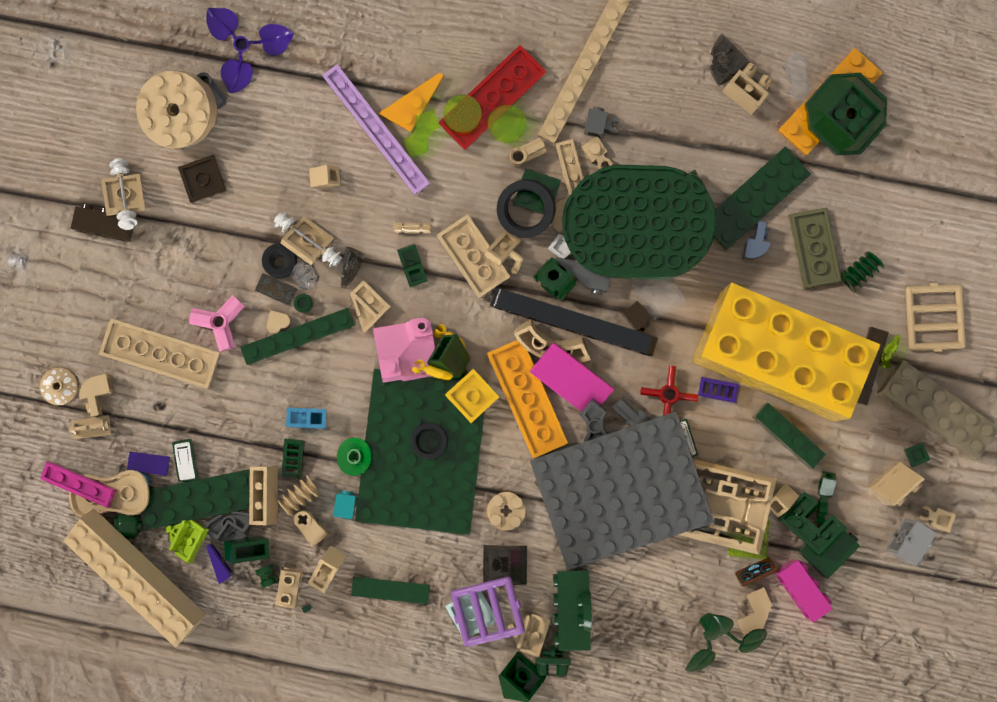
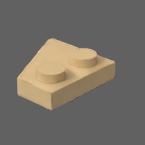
[350,280,391,333]

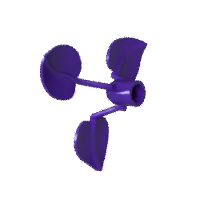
[206,8,293,93]

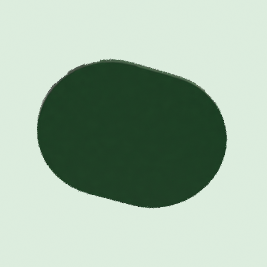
[562,165,716,280]

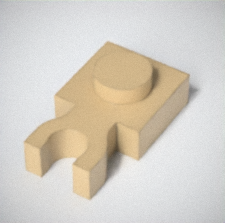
[581,136,613,170]
[918,505,956,533]

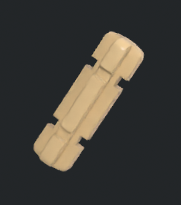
[394,222,431,234]

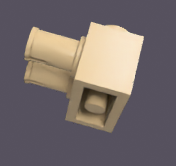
[722,63,773,115]

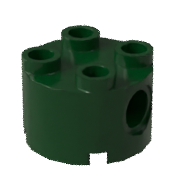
[533,257,577,302]

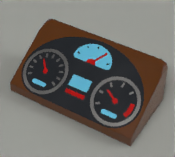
[735,557,778,587]

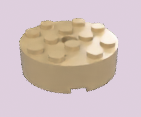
[136,71,217,148]

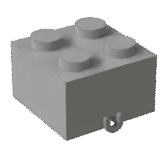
[885,518,937,567]

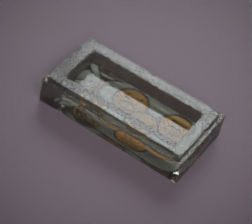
[255,273,298,306]

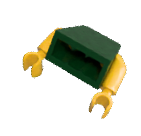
[412,324,470,380]

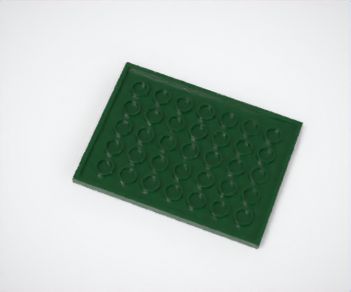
[355,369,488,535]

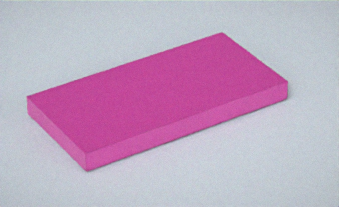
[530,342,614,411]

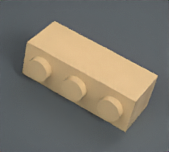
[249,466,278,525]

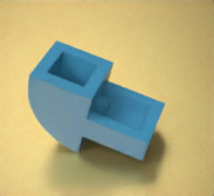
[286,408,326,429]

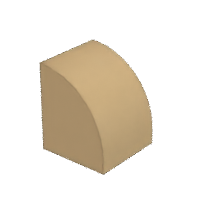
[309,165,340,188]
[770,483,799,518]

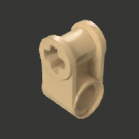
[294,510,329,547]

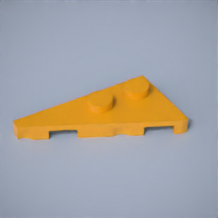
[379,73,444,133]

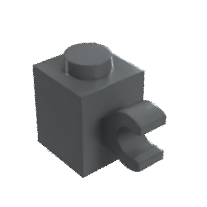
[584,107,620,138]

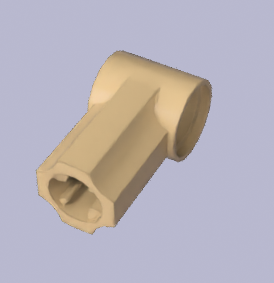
[509,137,547,168]

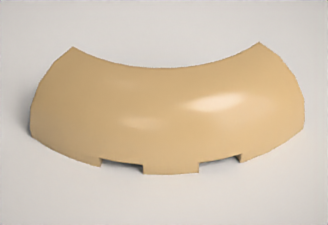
[514,319,591,363]

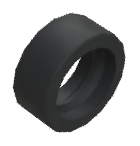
[411,422,448,459]

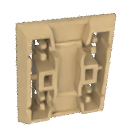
[678,459,777,555]

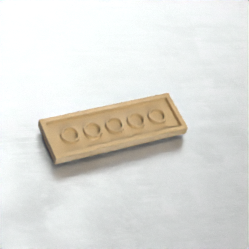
[98,318,221,389]

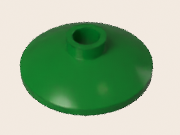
[337,437,372,476]

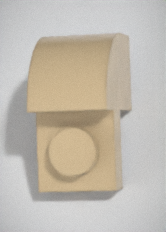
[79,374,114,417]

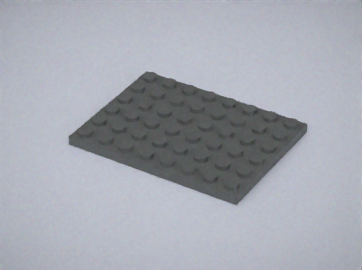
[530,411,715,570]

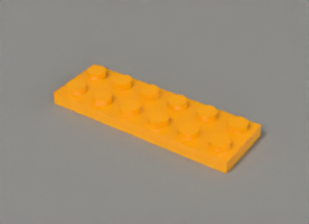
[778,48,883,157]
[487,340,568,459]

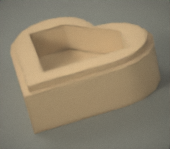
[266,310,291,334]

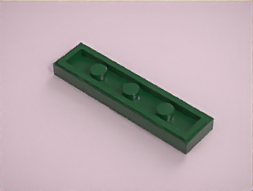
[351,576,430,604]

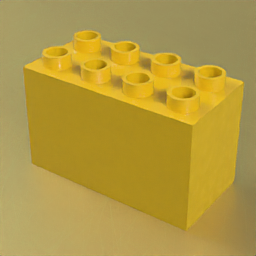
[691,282,881,422]

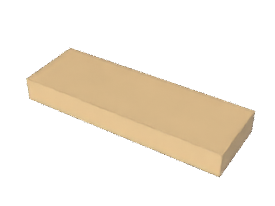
[555,139,584,195]

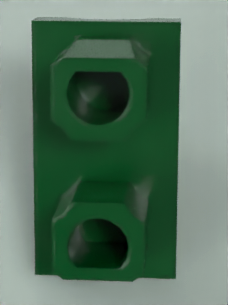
[535,645,571,677]

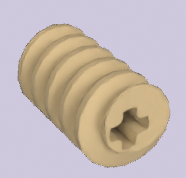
[276,475,319,516]

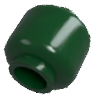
[113,513,142,539]

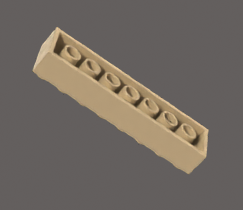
[63,508,206,648]

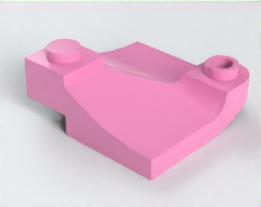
[373,318,435,383]

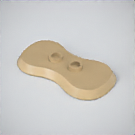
[69,470,149,518]

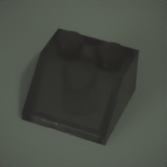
[483,545,527,585]

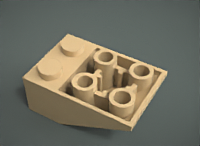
[868,462,925,506]

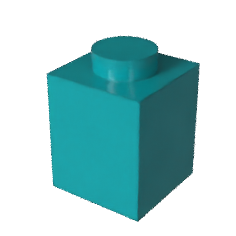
[333,490,357,519]

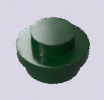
[294,294,313,313]

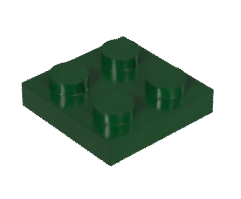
[513,168,561,215]

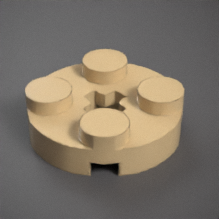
[487,492,525,531]

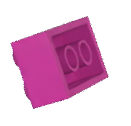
[774,559,832,623]

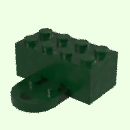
[553,569,592,651]

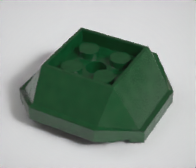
[805,72,887,156]

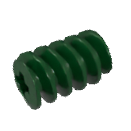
[841,251,884,293]

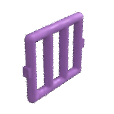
[451,577,525,647]

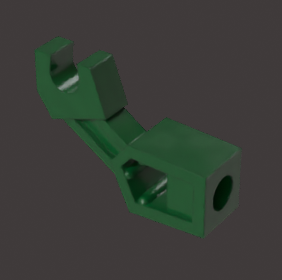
[816,471,837,524]

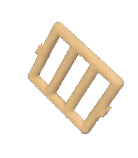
[905,283,966,352]

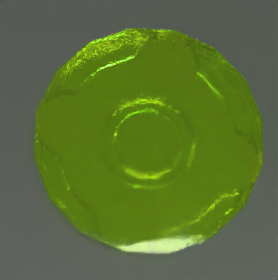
[443,94,481,133]
[488,105,526,143]

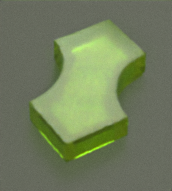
[404,109,440,158]

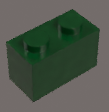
[224,535,270,564]

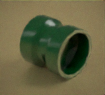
[255,563,280,588]

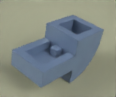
[742,221,771,260]

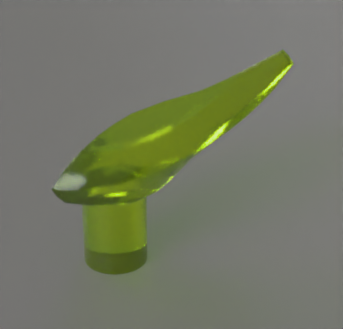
[881,334,900,368]

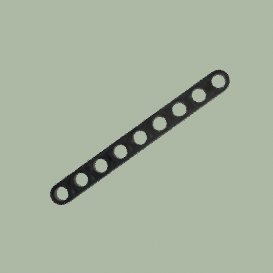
[490,288,658,357]

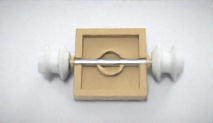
[101,158,145,230]
[274,212,342,267]

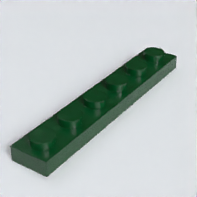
[240,308,355,365]

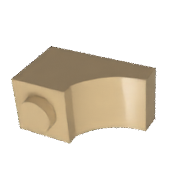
[308,545,347,593]

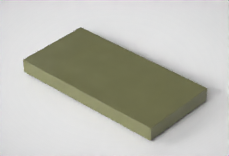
[789,207,842,289]

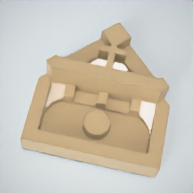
[507,614,552,657]

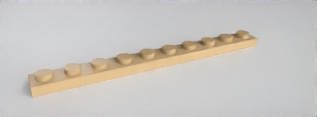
[538,0,631,144]

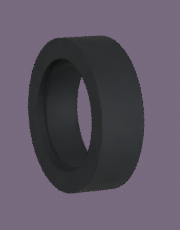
[496,179,556,238]

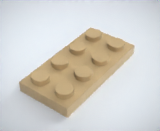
[436,214,511,299]

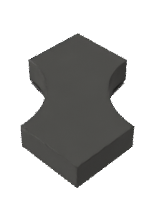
[580,398,608,441]

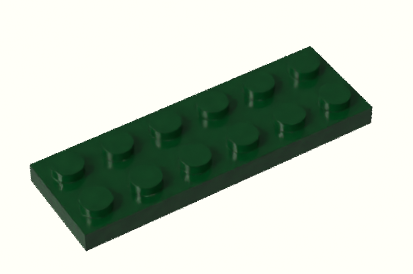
[714,146,811,250]
[140,469,250,530]

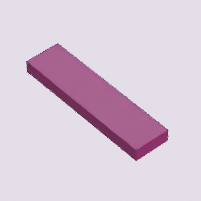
[40,461,117,508]

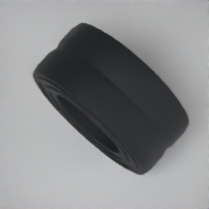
[262,243,297,279]

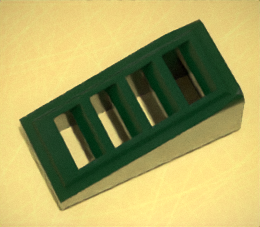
[281,438,305,479]

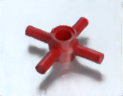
[640,366,699,415]

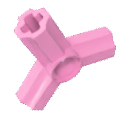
[189,295,245,352]

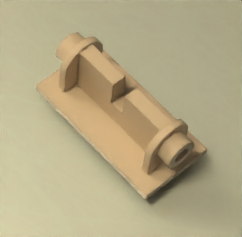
[69,415,112,440]

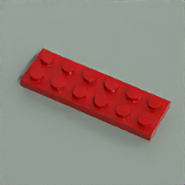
[438,45,547,151]

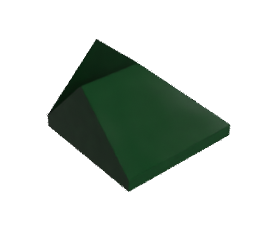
[498,651,547,702]

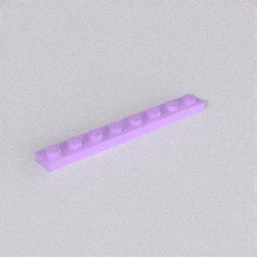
[322,64,430,195]

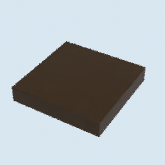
[178,154,227,203]

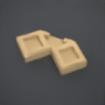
[736,587,772,637]

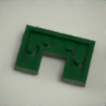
[778,491,848,557]

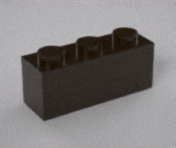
[70,204,134,242]

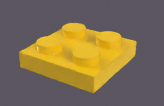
[445,369,499,423]

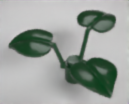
[685,613,768,672]

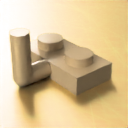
[484,230,524,274]

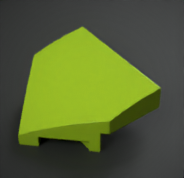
[166,520,209,564]

